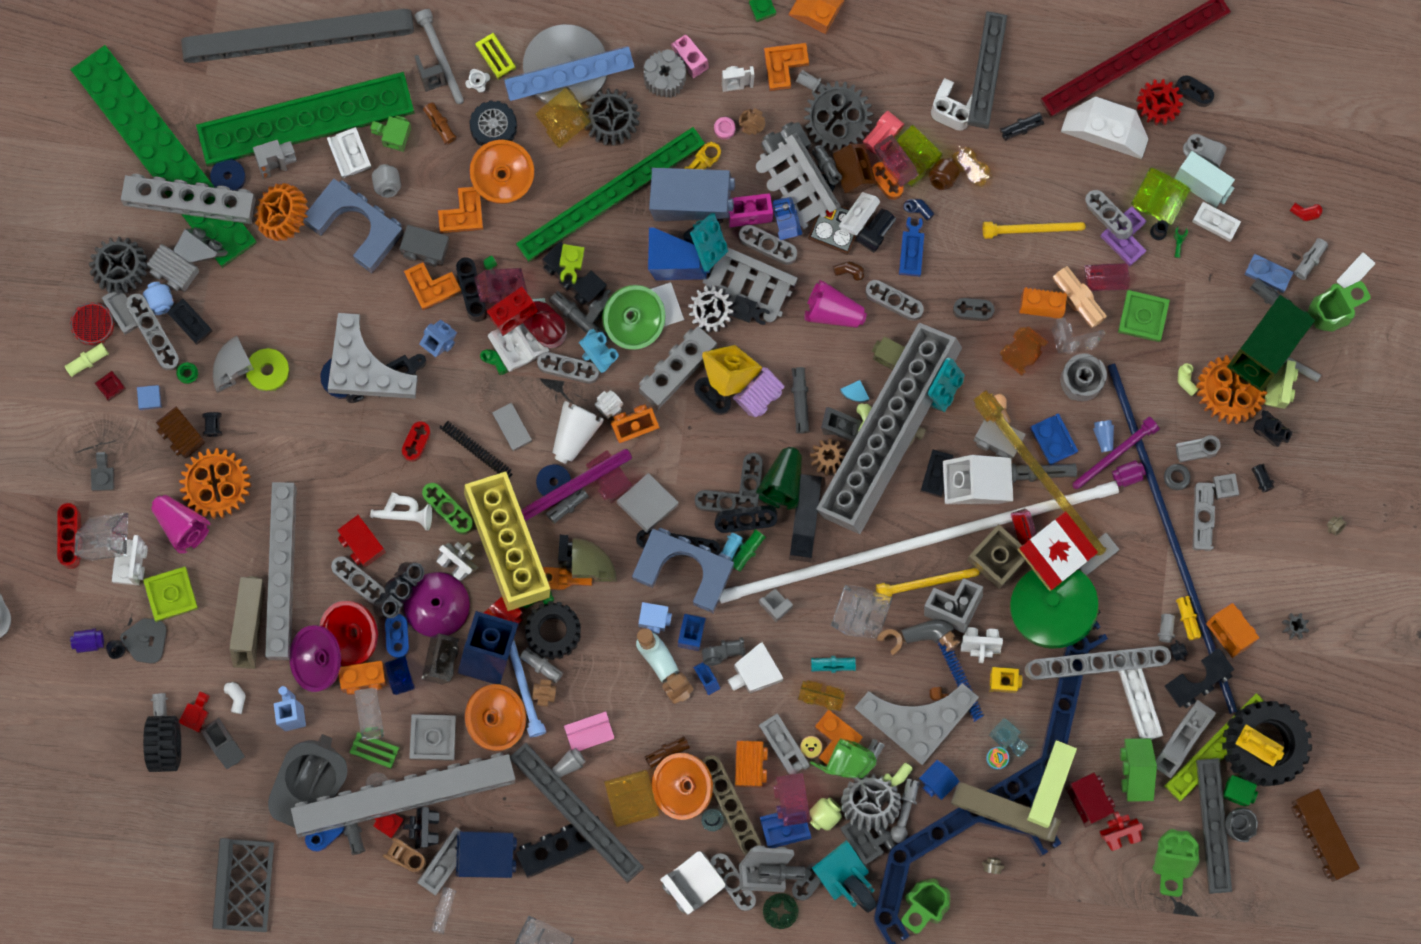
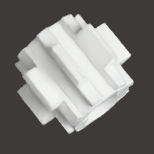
[595,390,623,419]

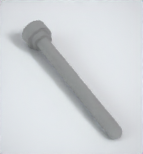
[415,9,464,104]

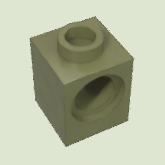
[871,336,905,370]

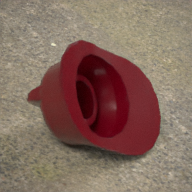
[523,301,567,348]

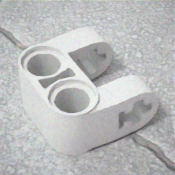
[931,78,972,131]

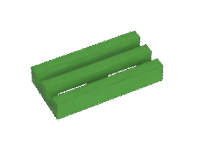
[349,732,399,769]

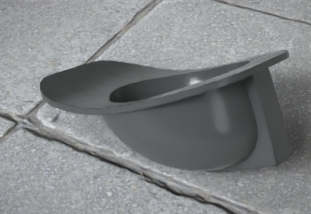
[268,734,348,828]

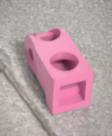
[671,35,709,79]

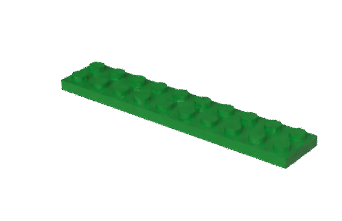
[196,72,415,167]

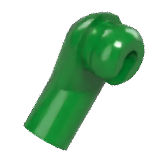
[480,349,509,375]

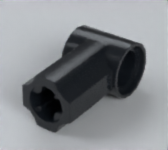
[856,208,896,253]

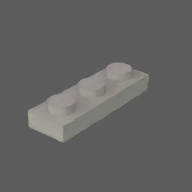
[417,827,461,895]

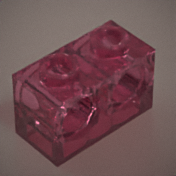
[474,268,527,304]

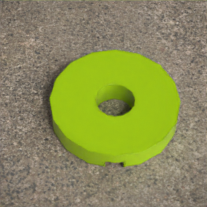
[246,348,289,391]

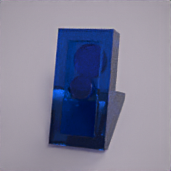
[385,656,415,695]

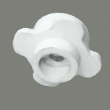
[465,69,490,93]

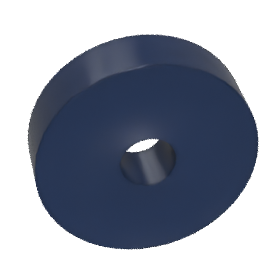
[210,159,246,191]
[536,464,571,496]

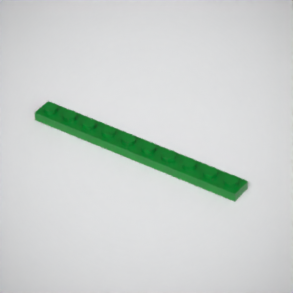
[516,127,705,263]

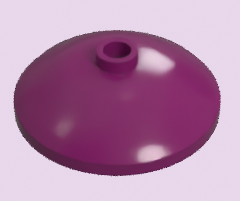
[404,572,470,638]
[290,625,341,692]

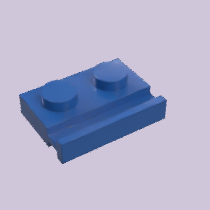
[1030,413,1078,465]
[760,806,811,848]

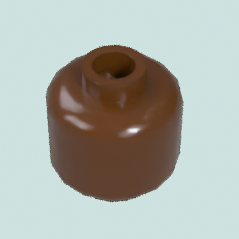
[929,158,960,190]

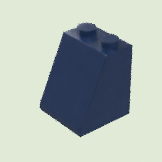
[458,611,518,684]

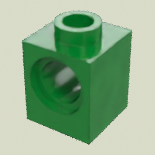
[1223,775,1258,808]

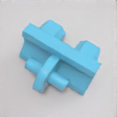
[579,329,619,373]

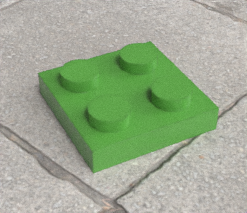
[1118,290,1170,342]

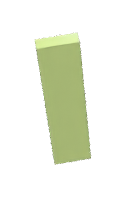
[1027,740,1077,828]

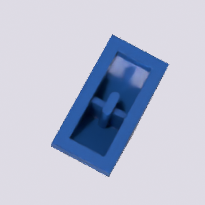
[678,614,706,651]

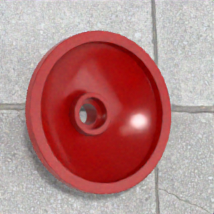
[319,600,378,666]

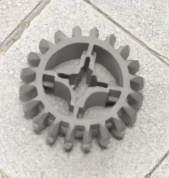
[841,774,901,832]

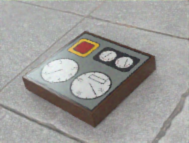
[808,206,856,255]

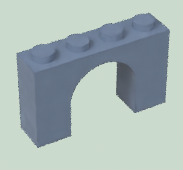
[303,179,403,274]
[632,528,734,614]

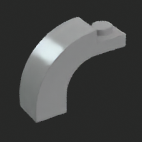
[1156,700,1216,778]

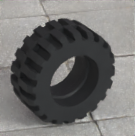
[1222,701,1312,787]

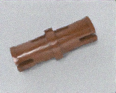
[423,102,457,145]

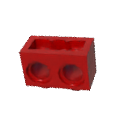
[487,286,538,336]

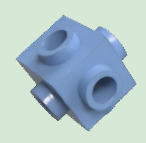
[419,320,457,357]

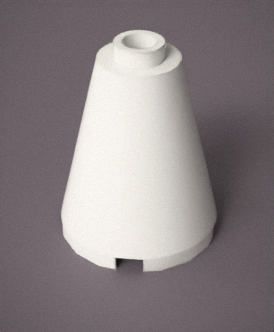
[552,401,604,464]

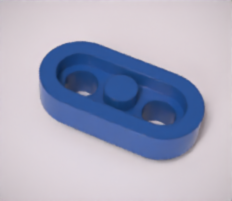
[385,614,409,658]
[305,826,345,852]

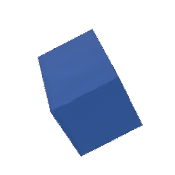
[693,662,720,695]

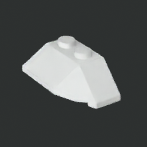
[1061,97,1148,159]

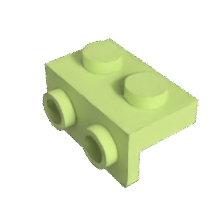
[1264,360,1298,409]

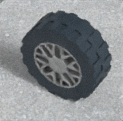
[469,100,517,146]

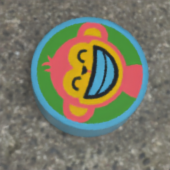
[986,747,1009,770]

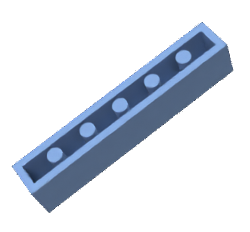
[503,46,635,101]

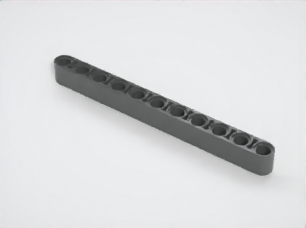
[181,9,414,63]

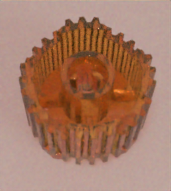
[1000,326,1049,376]

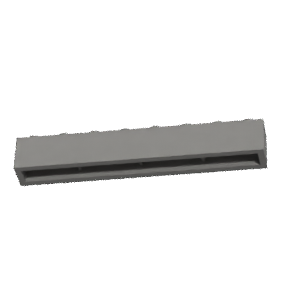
[265,482,297,661]

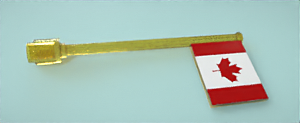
[972,390,1106,591]

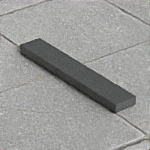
[967,11,1007,129]
[1196,758,1232,894]

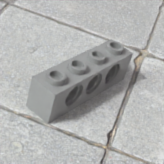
[639,326,717,410]

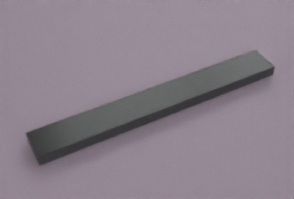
[510,743,644,884]

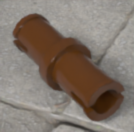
[644,736,690,768]

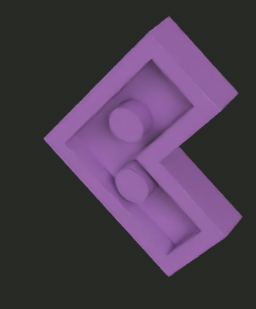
[1100,206,1147,267]

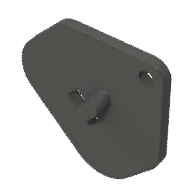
[120,618,167,664]

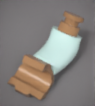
[636,628,694,704]

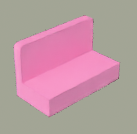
[564,712,614,751]

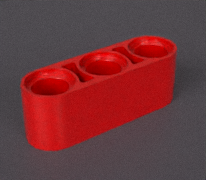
[57,503,81,569]

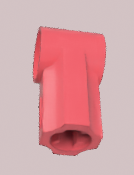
[863,111,905,154]

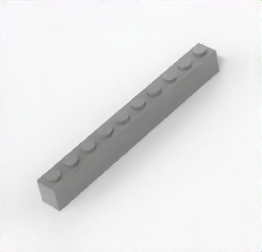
[291,753,515,838]

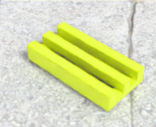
[475,33,516,80]

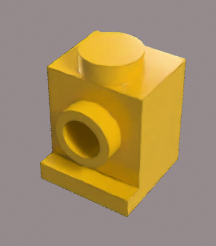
[989,667,1022,693]

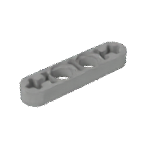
[127,294,179,371]

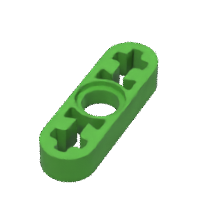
[422,483,473,535]

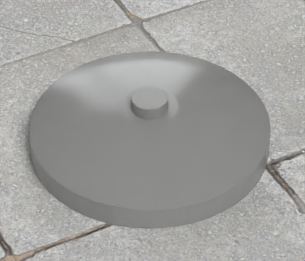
[523,24,607,108]

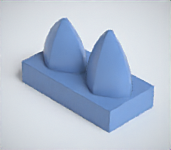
[1244,254,1293,293]

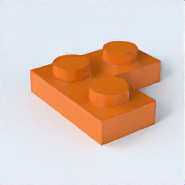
[764,43,809,91]
[438,187,483,233]
[404,262,462,311]
[814,709,863,765]

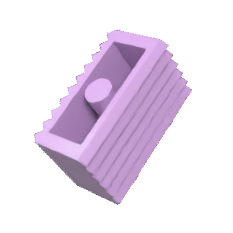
[733,367,785,417]

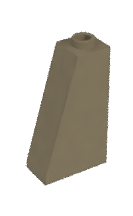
[229,576,264,669]

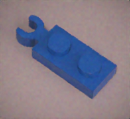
[899,217,924,277]

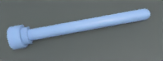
[509,640,546,738]

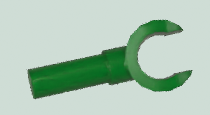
[1173,227,1188,258]
[483,256,499,287]

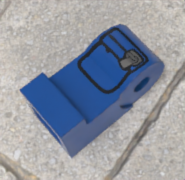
[773,197,803,240]

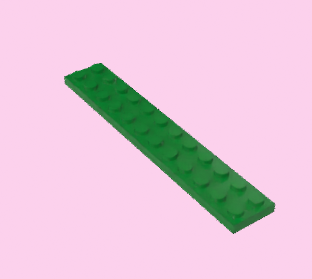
[70,45,257,268]

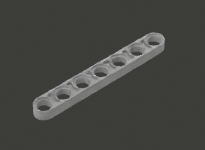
[1025,646,1171,680]

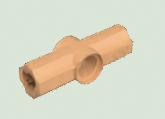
[1052,266,1107,329]

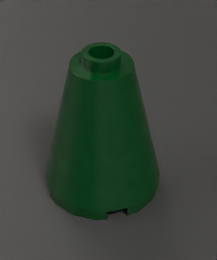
[756,447,802,510]

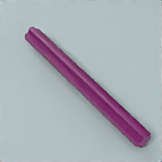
[521,449,632,521]

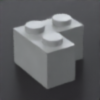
[924,578,983,633]

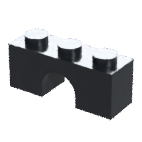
[542,241,607,307]
[1164,648,1234,709]

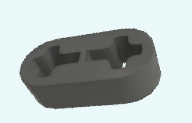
[953,298,994,321]
[792,863,821,901]

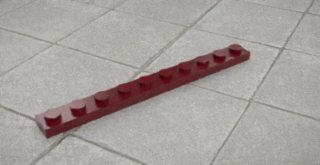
[1040,0,1231,118]

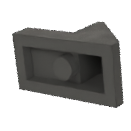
[821,407,861,442]

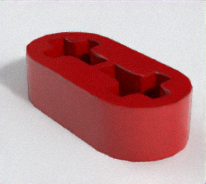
[402,421,431,462]

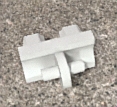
[961,627,1003,663]

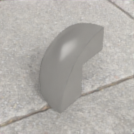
[213,335,253,393]

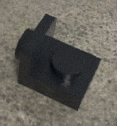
[558,534,573,568]

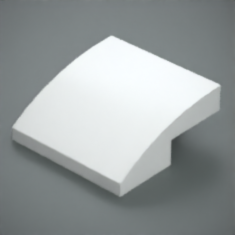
[488,323,549,372]

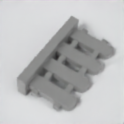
[756,133,841,229]
[702,247,798,323]

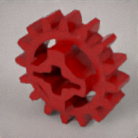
[1136,79,1183,126]

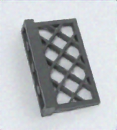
[212,838,274,932]

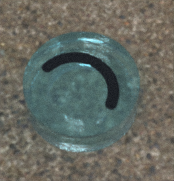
[701,809,724,832]

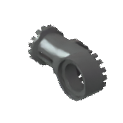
[702,637,746,666]

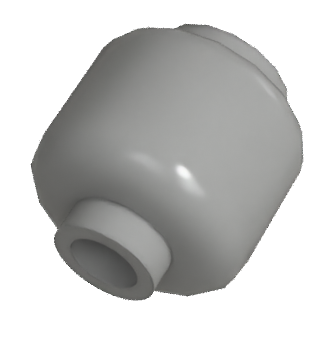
[372,164,401,198]

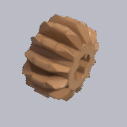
[810,438,846,476]

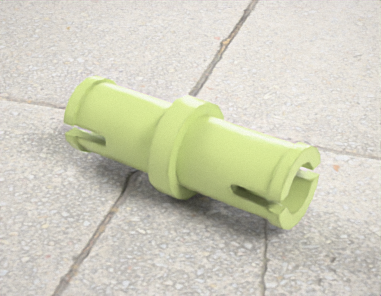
[65,343,109,377]

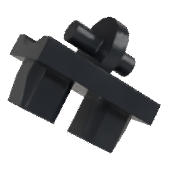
[1253,410,1292,447]
[403,807,439,849]

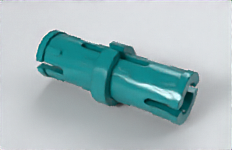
[811,656,856,673]

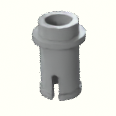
[1157,614,1175,643]
[150,693,168,716]

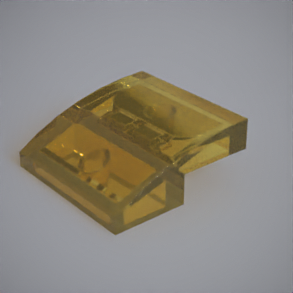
[535,87,591,149]
[604,770,659,827]

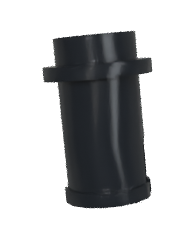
[1150,220,1168,241]
[1251,463,1275,493]

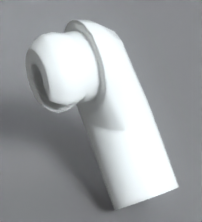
[224,682,246,714]

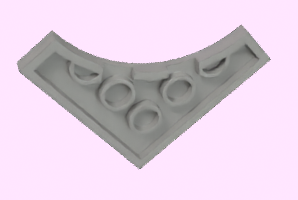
[328,313,418,399]
[855,683,979,765]

